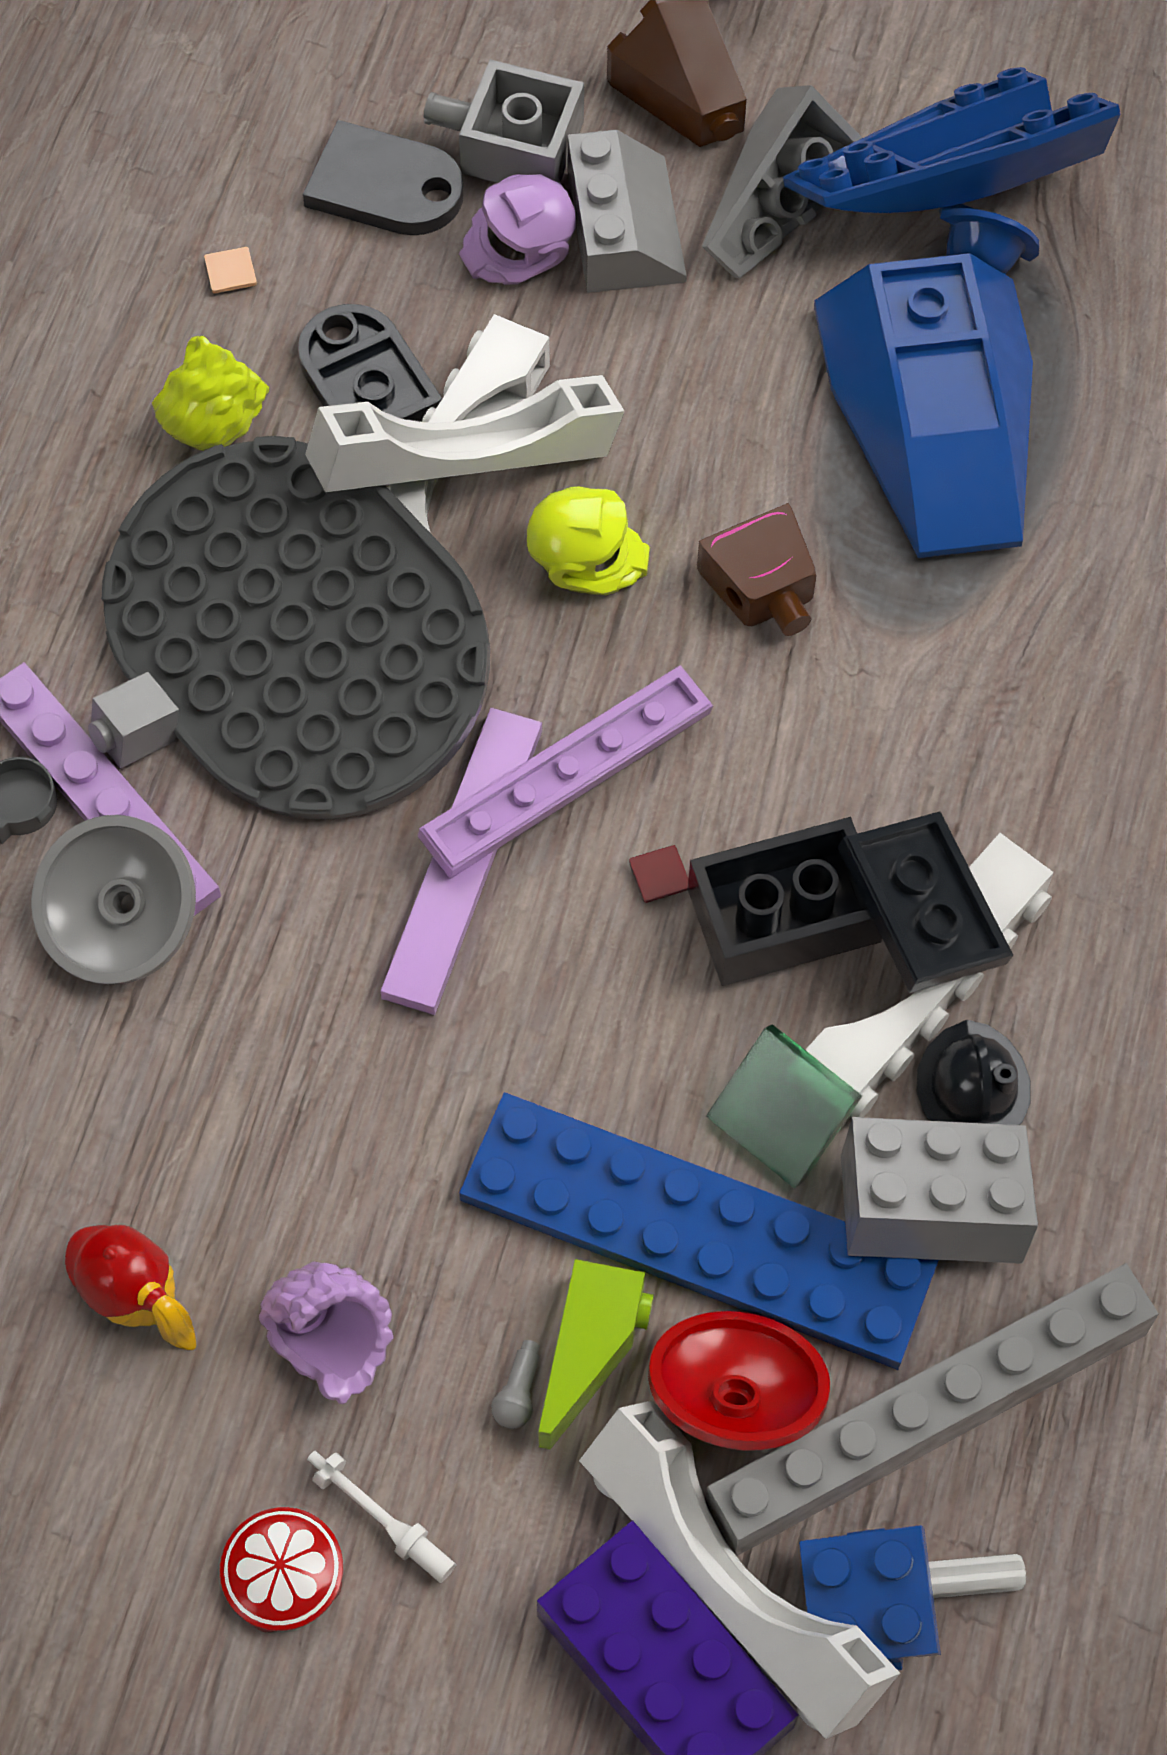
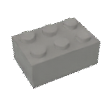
[841,1117,1038,1263]

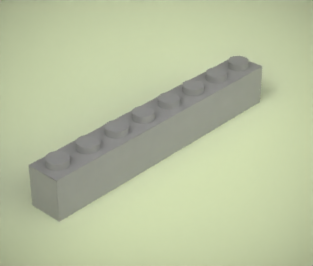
[705,1263,1159,1556]

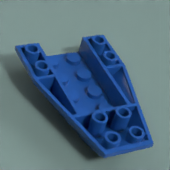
[783,67,1120,213]
[814,253,1033,558]

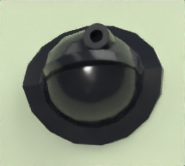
[916,1020,1031,1125]

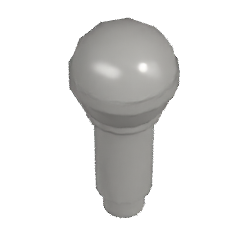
[491,1340,540,1429]

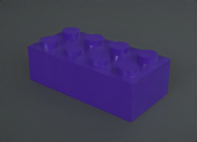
[537,1520,799,1755]

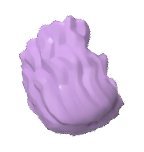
[259,1262,393,1404]

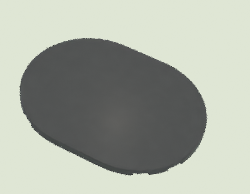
[101,436,490,820]

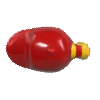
[65,1225,196,1350]

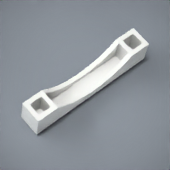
[387,314,550,532]
[305,375,624,492]
[785,833,1054,1132]
[579,1401,900,1739]

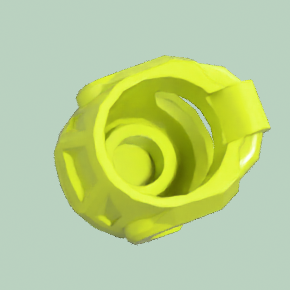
[527,486,650,596]

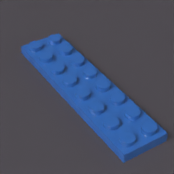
[459,1092,939,1370]

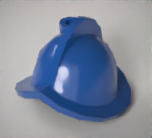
[939,203,1039,274]

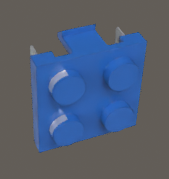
[799,1525,941,1670]

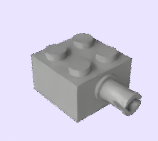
[423,59,584,183]

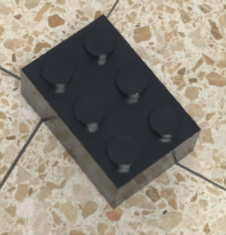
[687,816,882,986]

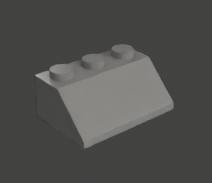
[567,130,687,293]

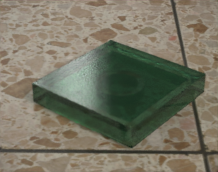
[706,1024,862,1188]

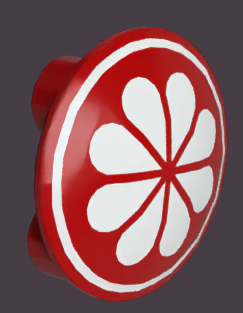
[220,1507,343,1632]

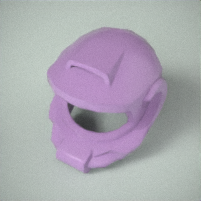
[459,174,576,285]

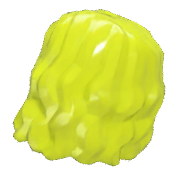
[152,336,269,451]

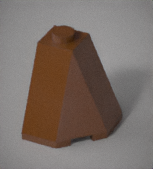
[606,0,747,147]

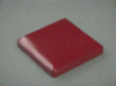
[629,845,688,903]

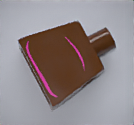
[697,503,817,636]

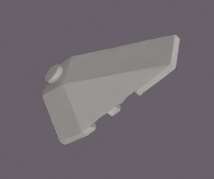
[702,85,862,278]

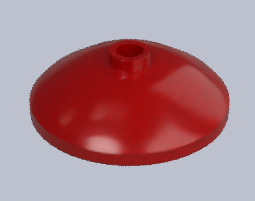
[648,1311,830,1451]

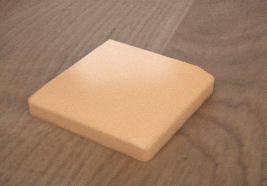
[204,247,257,293]

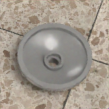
[31,815,196,985]

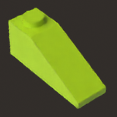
[538,1259,654,1450]

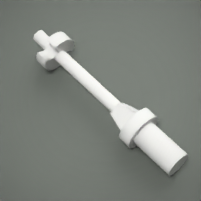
[307,1451,456,1583]

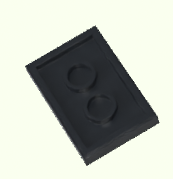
[838,811,1013,993]

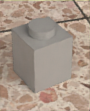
[88,672,179,769]

